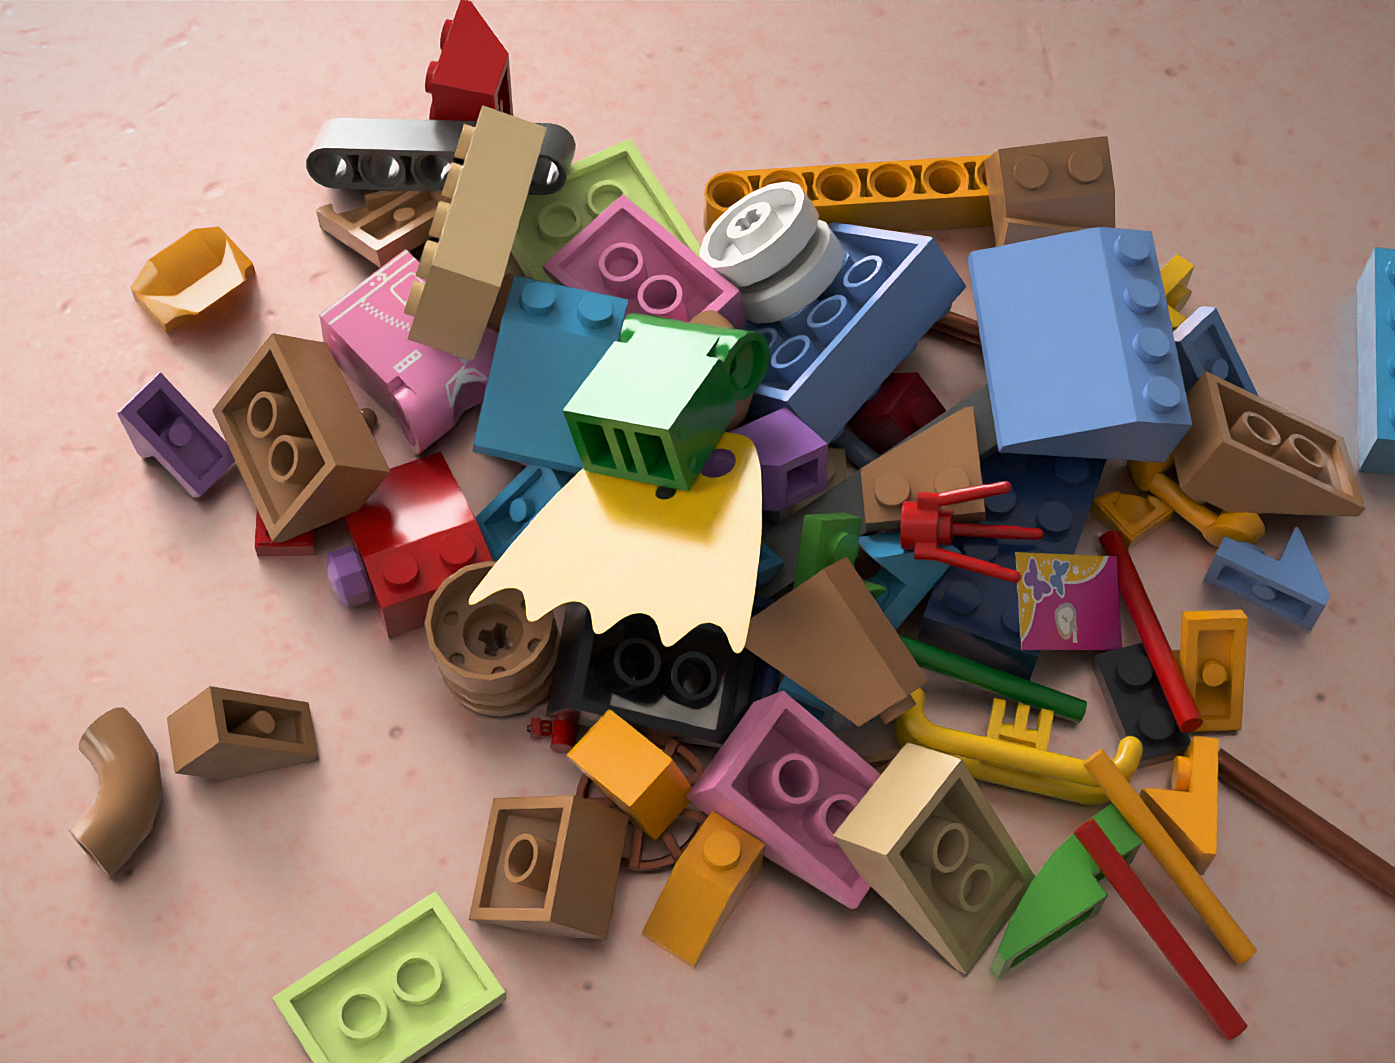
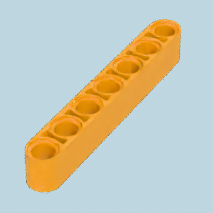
[703,155,993,233]

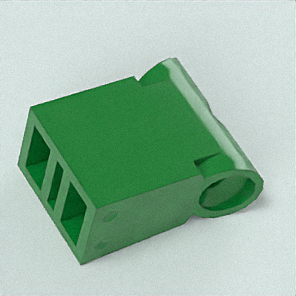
[562,312,770,491]

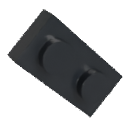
[1091,643,1191,769]

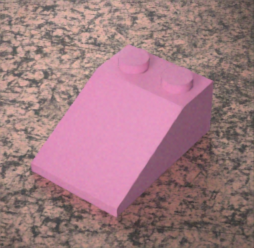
[543,194,747,329]
[686,690,881,909]

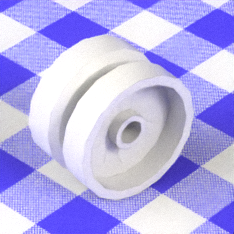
[700,181,845,324]

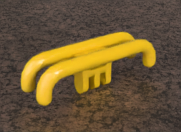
[895,688,1143,805]

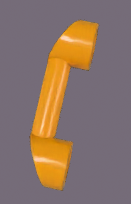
[1127,453,1265,548]

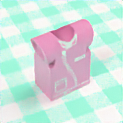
[319,249,499,454]

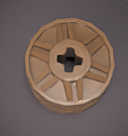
[424,561,560,717]

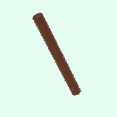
[1218,748,1395,897]

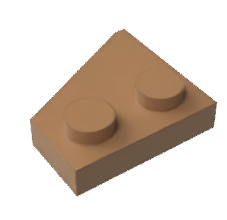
[315,190,452,268]
[860,406,985,532]

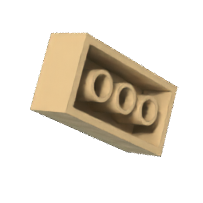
[404,105,547,361]

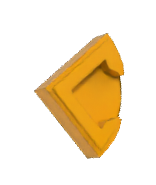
[1090,491,1174,550]

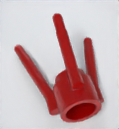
[900,481,1044,583]

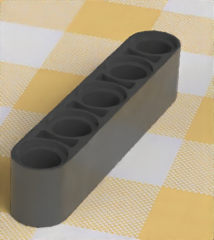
[306,118,576,195]

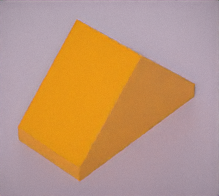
[566,709,692,841]

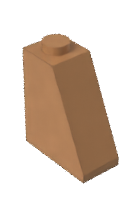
[745,557,928,727]

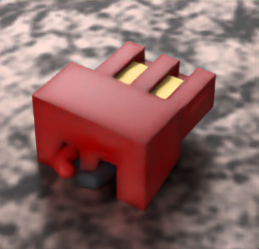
[527,717,552,739]

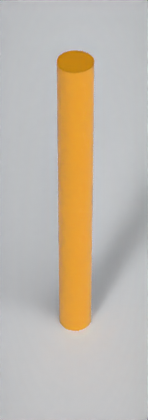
[1083,749,1257,965]

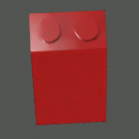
[343,451,493,639]

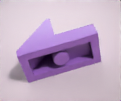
[116,372,235,498]

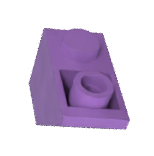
[700,407,828,512]

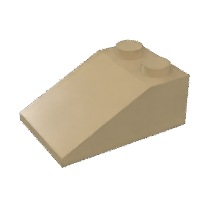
[832,742,1035,975]

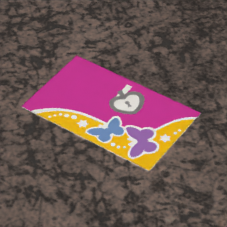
[1015,552,1122,650]

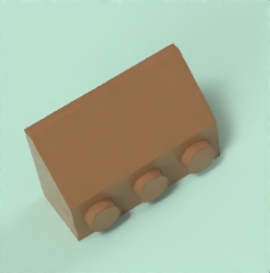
[212,333,391,543]

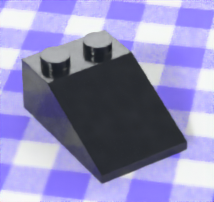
[546,602,756,748]

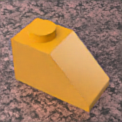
[642,811,765,969]

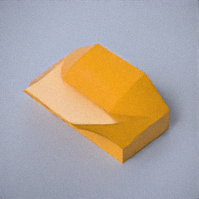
[130,226,256,334]

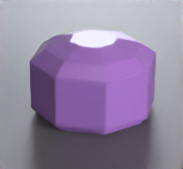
[326,545,373,608]

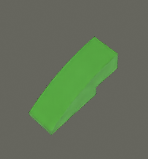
[990,803,1143,980]

